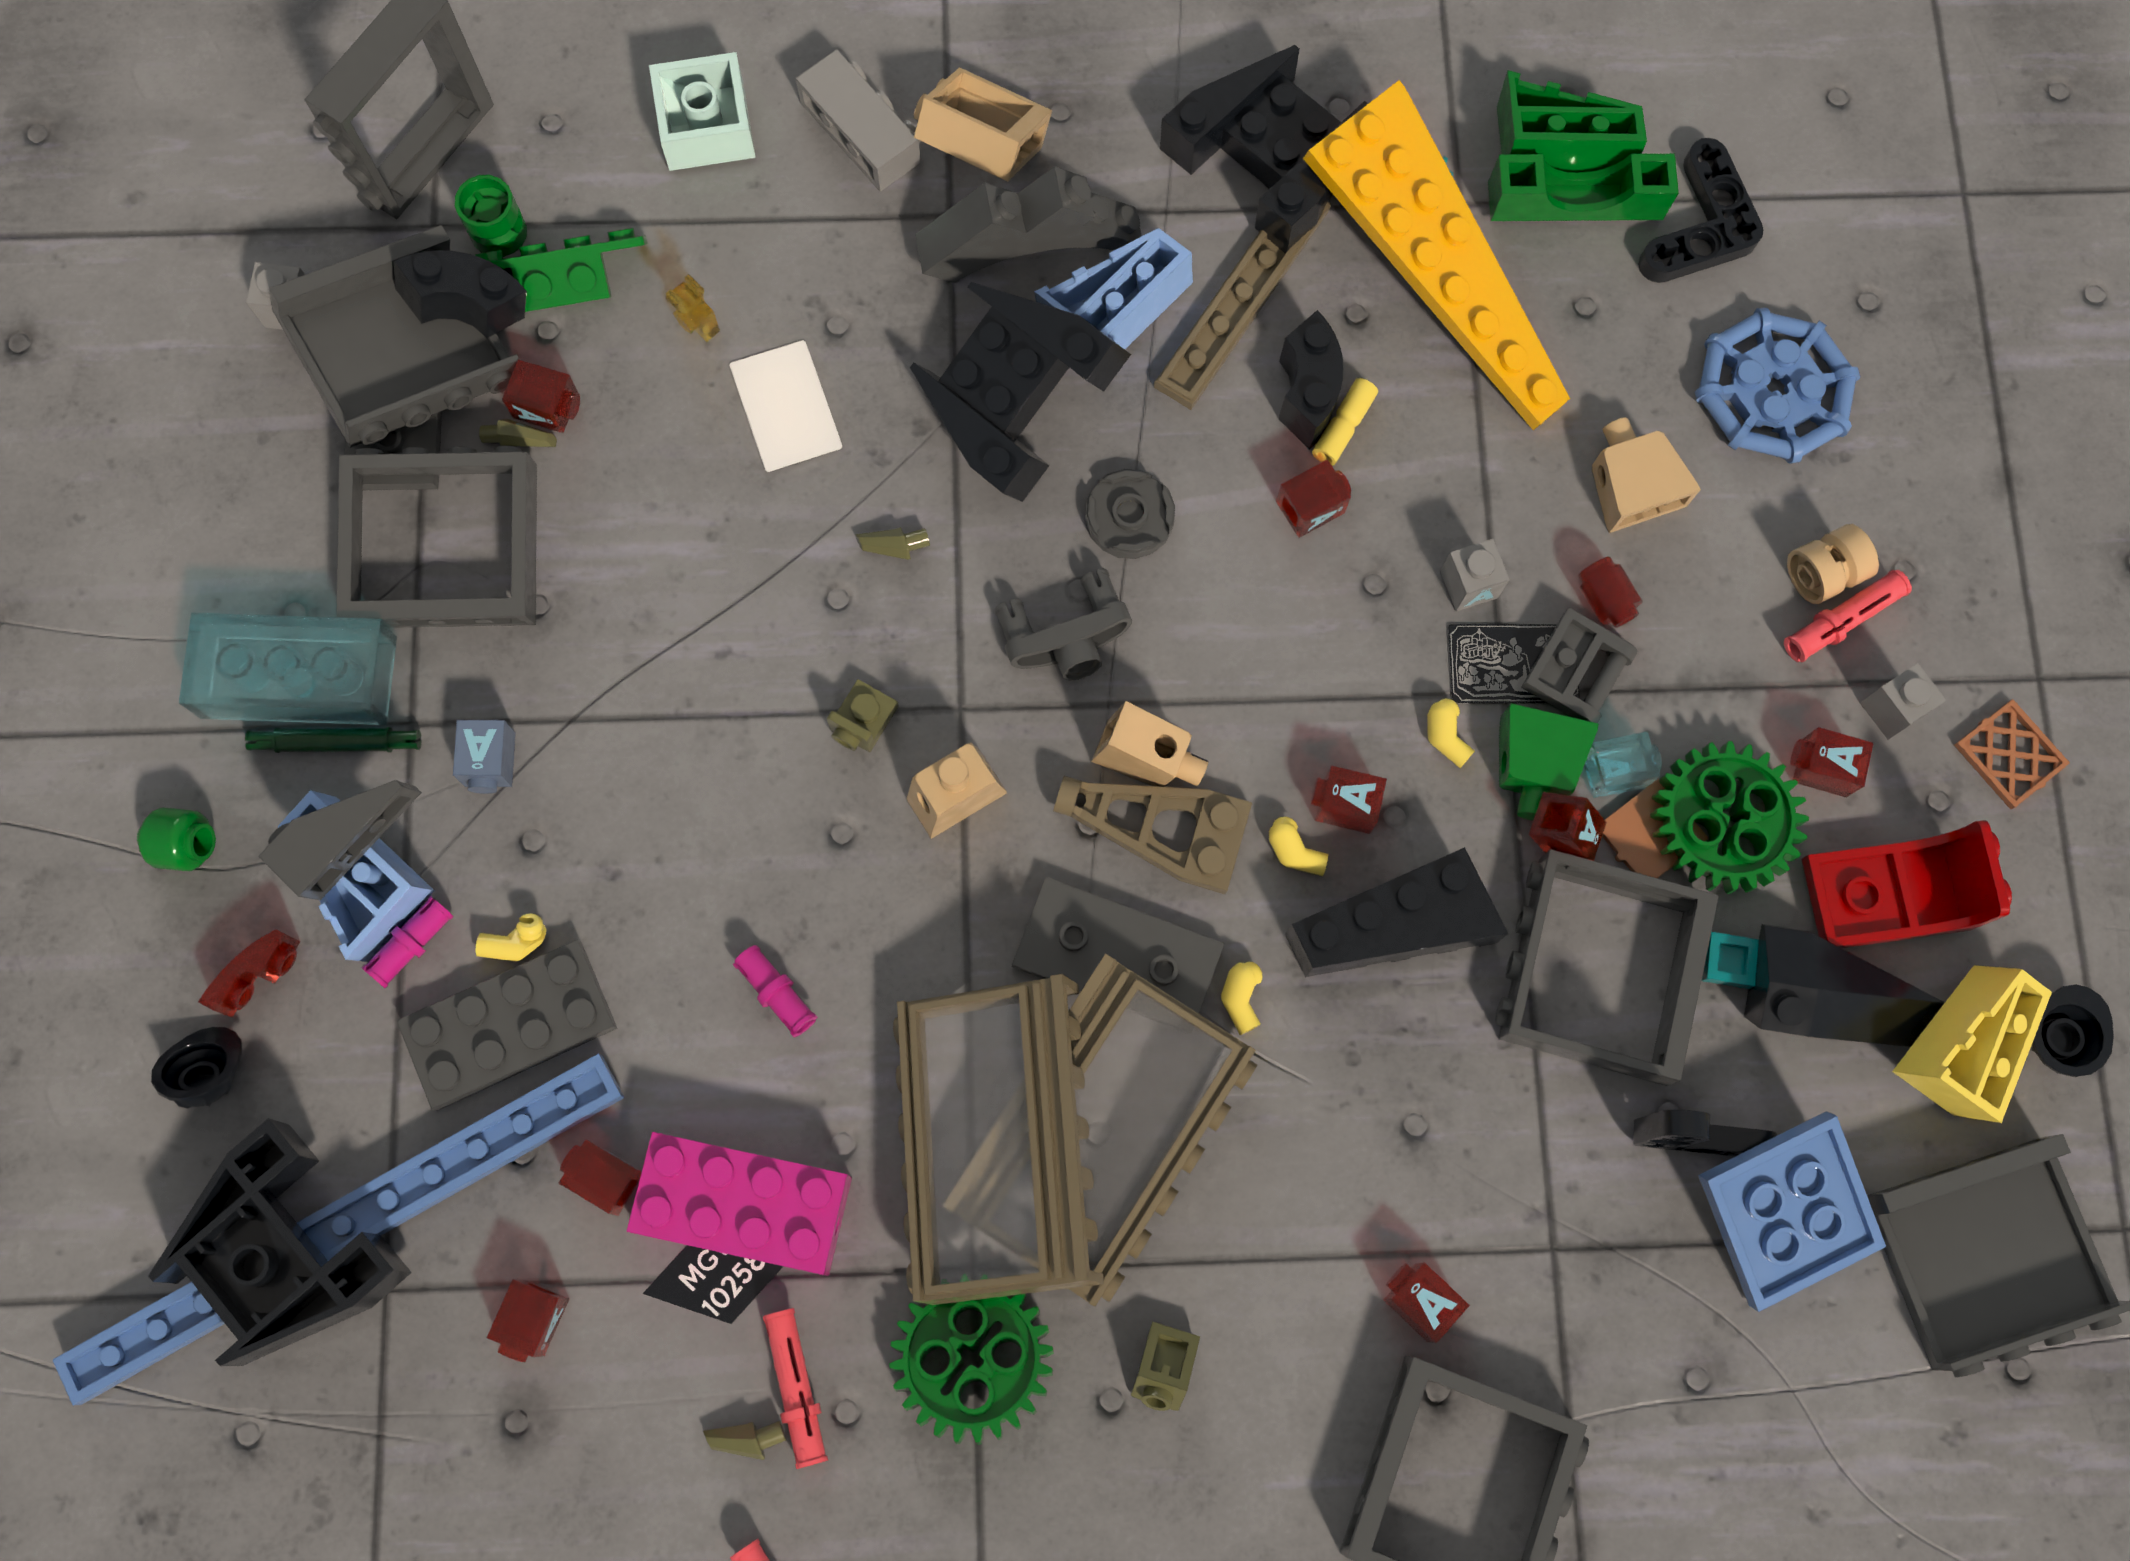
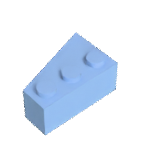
[1034,228,1193,349]
[278,790,435,962]

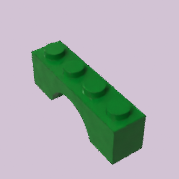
[1488,153,1679,221]

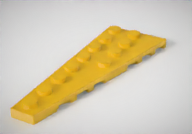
[1303,80,1570,430]

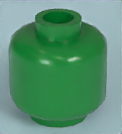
[137,807,216,871]

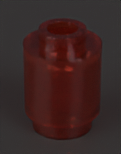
[1578,556,1643,628]

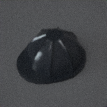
[2032,984,2114,1077]
[151,1027,242,1109]

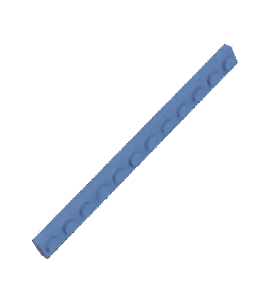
[52,1053,625,1406]

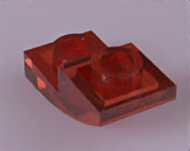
[198,929,300,1018]

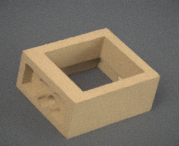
[914,67,1052,182]

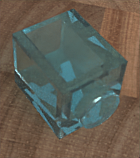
[1584,731,1662,798]

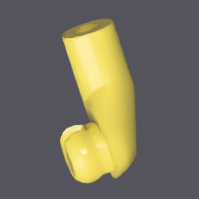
[1427,698,1475,768]
[1269,817,1329,876]
[475,913,547,962]
[1221,961,1263,1035]

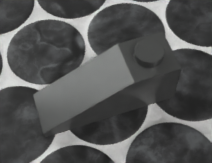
[258,780,422,900]

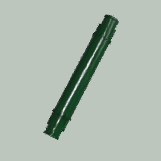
[245,727,422,753]

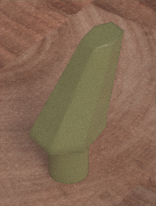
[479,419,557,447]
[855,527,930,560]
[703,1421,786,1460]

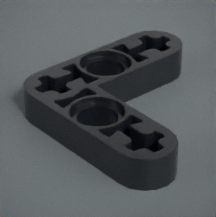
[1638,138,1764,283]
[1633,1110,1777,1156]

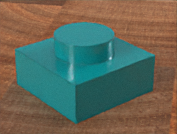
[1701,932,1759,989]

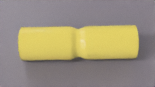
[1312,378,1378,466]

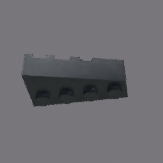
[1285,847,1508,977]

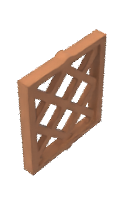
[1954,699,2070,809]

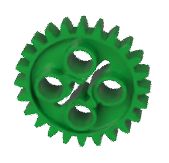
[1650,741,1809,894]
[889,1274,1054,1445]

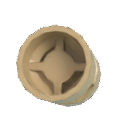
[1787,524,1879,604]

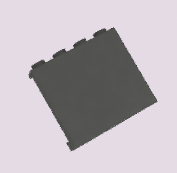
[269,225,520,448]
[1867,1134,2130,1377]

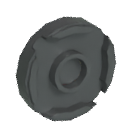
[1085,469,1175,559]

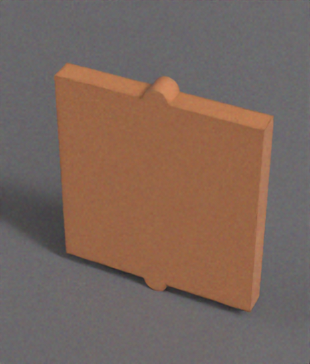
[1595,778,1708,878]

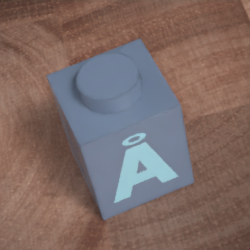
[453,720,516,794]

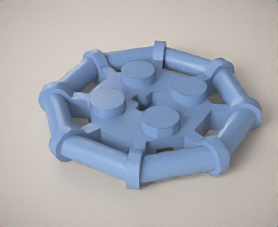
[1695,307,1861,464]

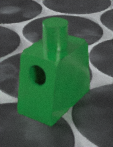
[1499,703,1599,821]

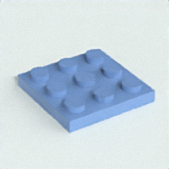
[1698,1111,1886,1312]

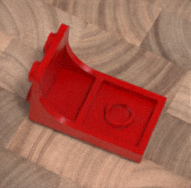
[1801,820,2012,948]

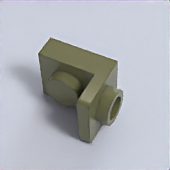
[827,679,899,752]
[1131,1321,1200,1411]

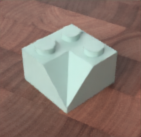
[649,52,756,171]

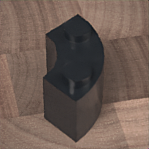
[394,250,527,338]
[1279,310,1344,450]

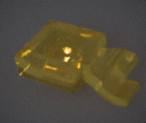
[666,274,720,342]

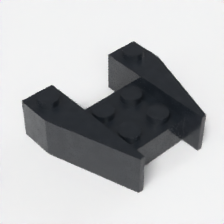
[1160,45,1368,254]
[910,282,1131,502]
[148,1118,412,1366]

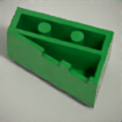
[1497,70,1647,173]

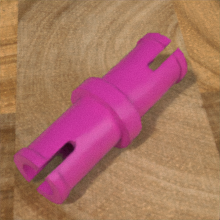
[361,896,454,988]
[733,945,818,1037]

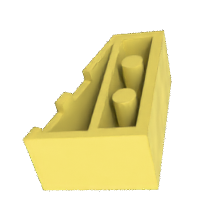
[1892,965,2052,1123]

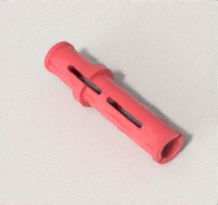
[1784,569,1912,663]
[762,1308,828,1469]

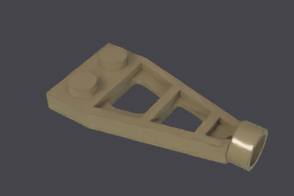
[1053,776,1252,894]

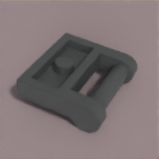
[1521,607,1638,723]

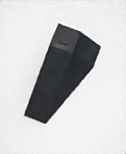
[1744,924,1945,1047]

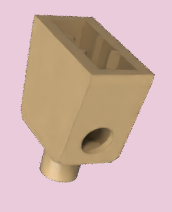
[1592,417,1701,533]
[1091,701,1208,787]
[907,742,1007,839]

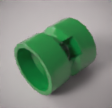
[454,175,527,257]

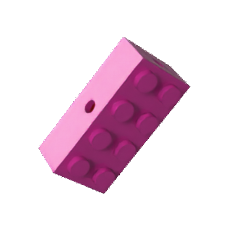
[626,1132,852,1276]

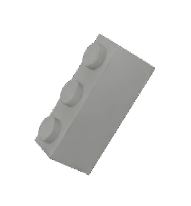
[796,49,921,192]

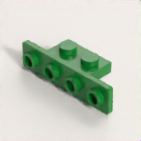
[475,228,648,312]

